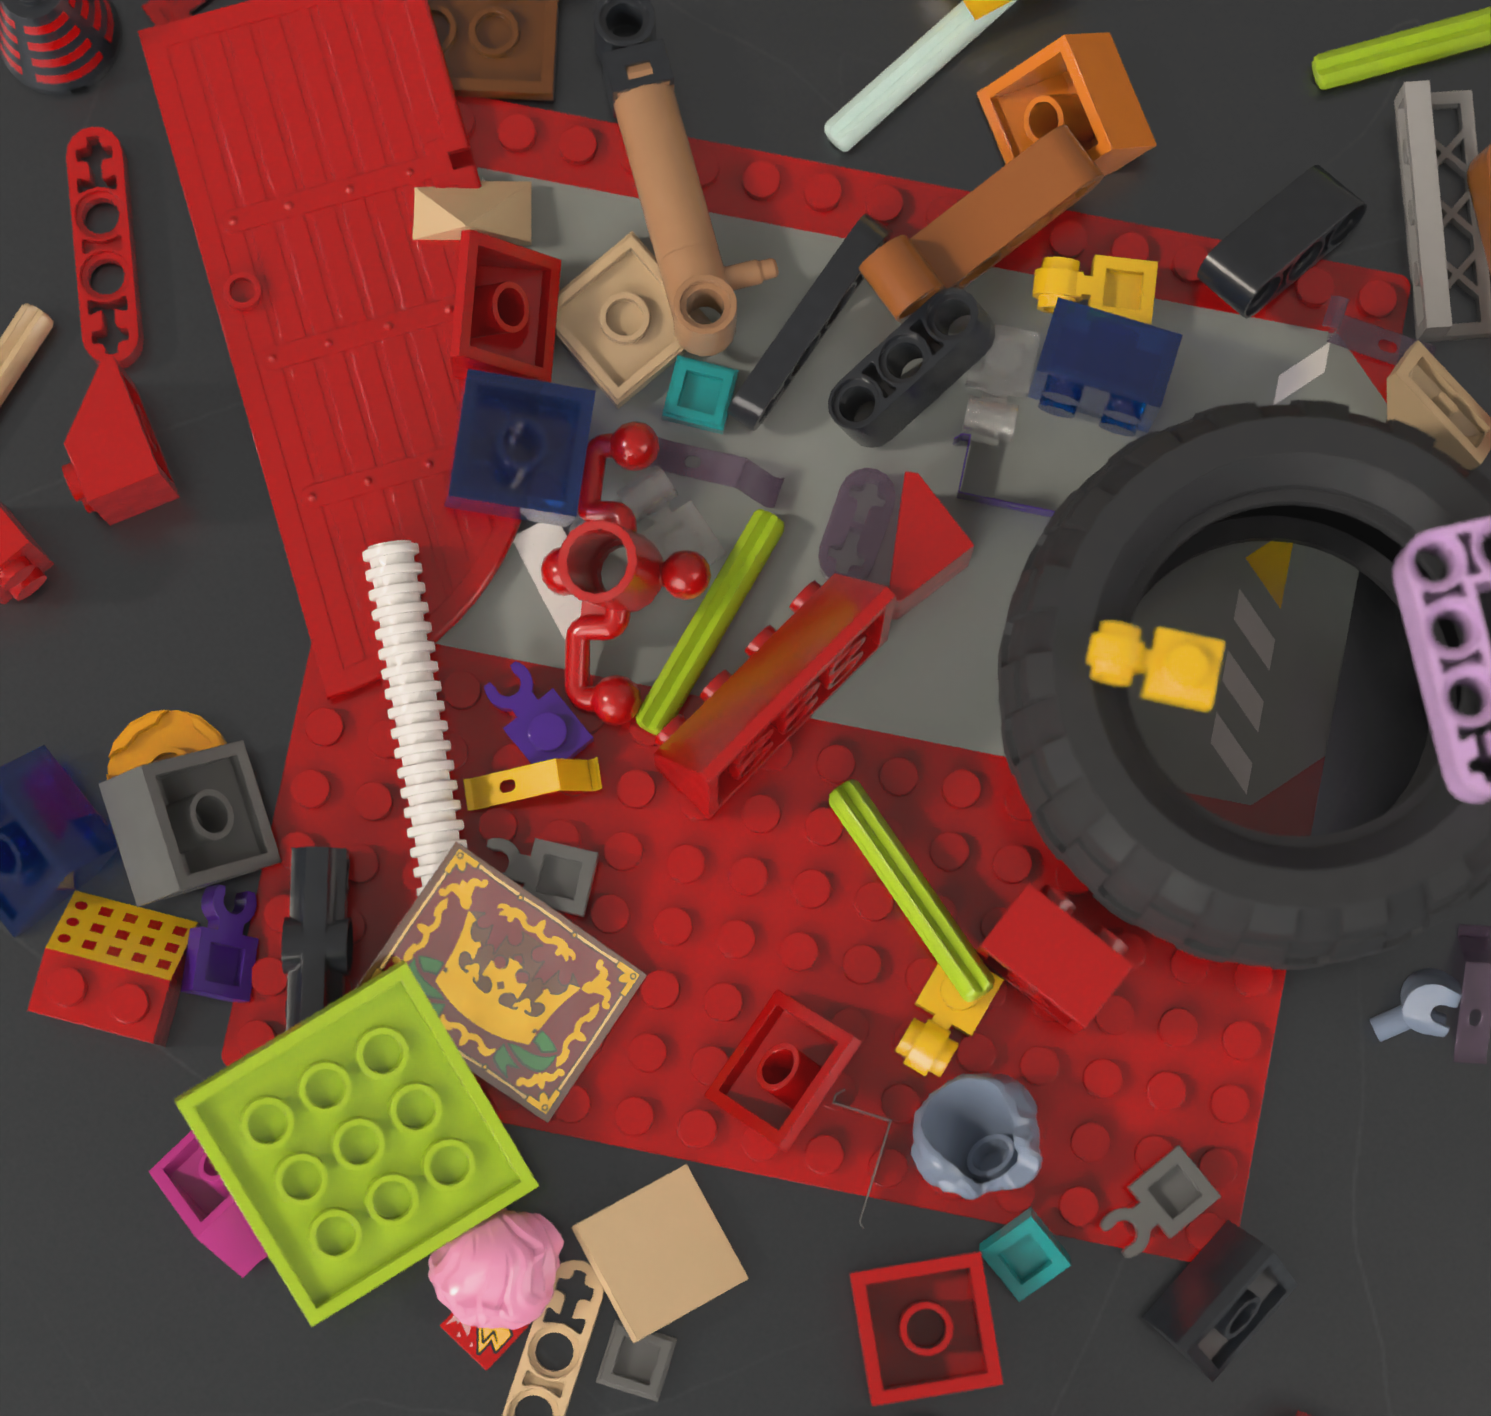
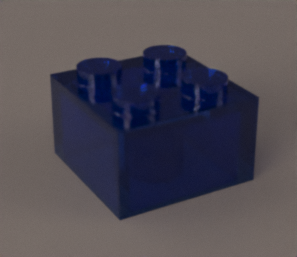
[1027,297,1183,437]
[444,369,596,527]

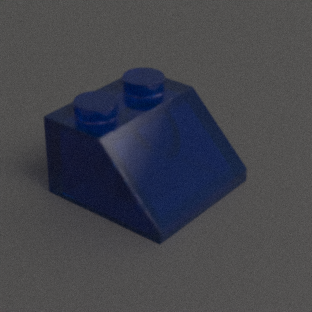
[0,745,118,938]

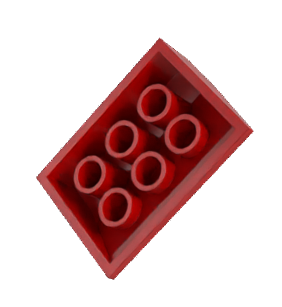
[654,573,896,818]

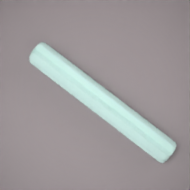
[824,0,1017,152]

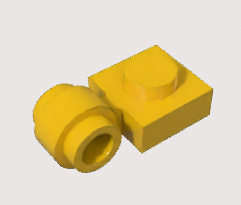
[1032,255,1158,329]
[1086,621,1225,712]
[895,963,1004,1077]

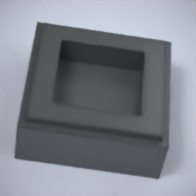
[596,1319,678,1402]

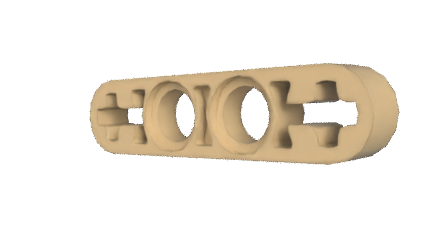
[502,1259,605,1416]

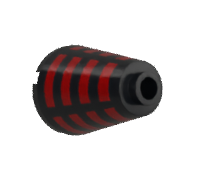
[0,0,122,95]

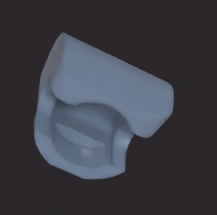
[1370,968,1462,1042]

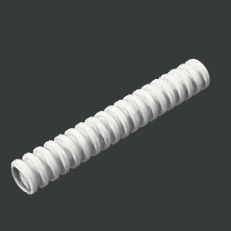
[362,540,468,897]

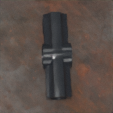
[281,847,353,1031]

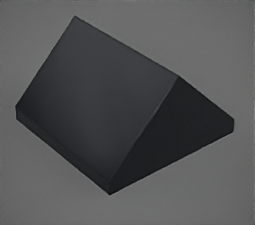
[1142,1220,1298,1382]

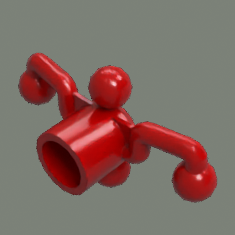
[540,421,712,725]

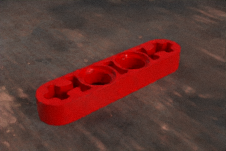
[66,127,144,369]

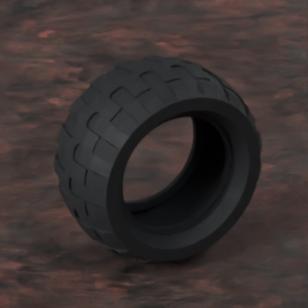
[997,400,1491,970]

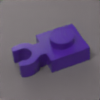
[484,661,594,764]
[181,884,259,1003]

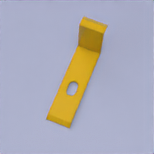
[463,757,602,811]

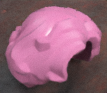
[428,1207,564,1330]

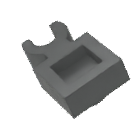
[487,838,599,917]
[1099,1145,1221,1258]

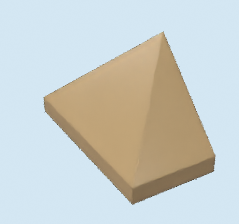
[413,181,532,246]
[1387,340,1491,470]

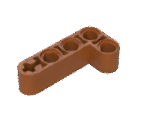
[859,125,1104,324]

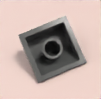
[99,740,282,907]

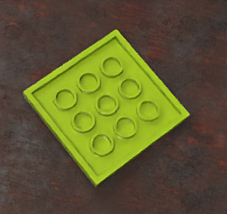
[174,960,539,1327]

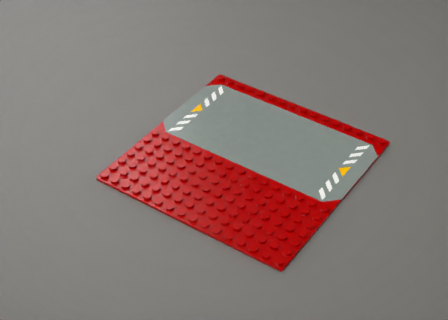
[221,96,1411,1262]

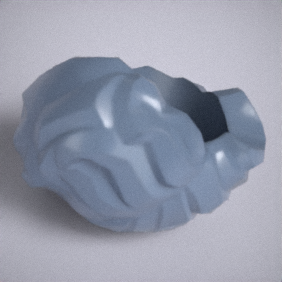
[911,1073,1043,1199]

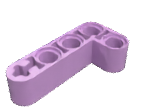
[1393,517,1491,803]

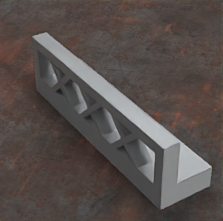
[1394,80,1491,342]

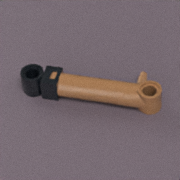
[593,0,779,356]

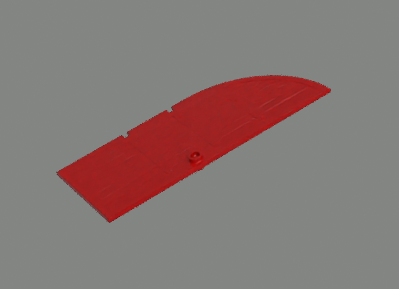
[138,0,539,700]

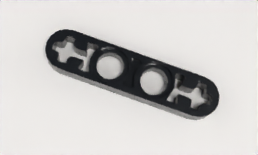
[727,213,893,431]

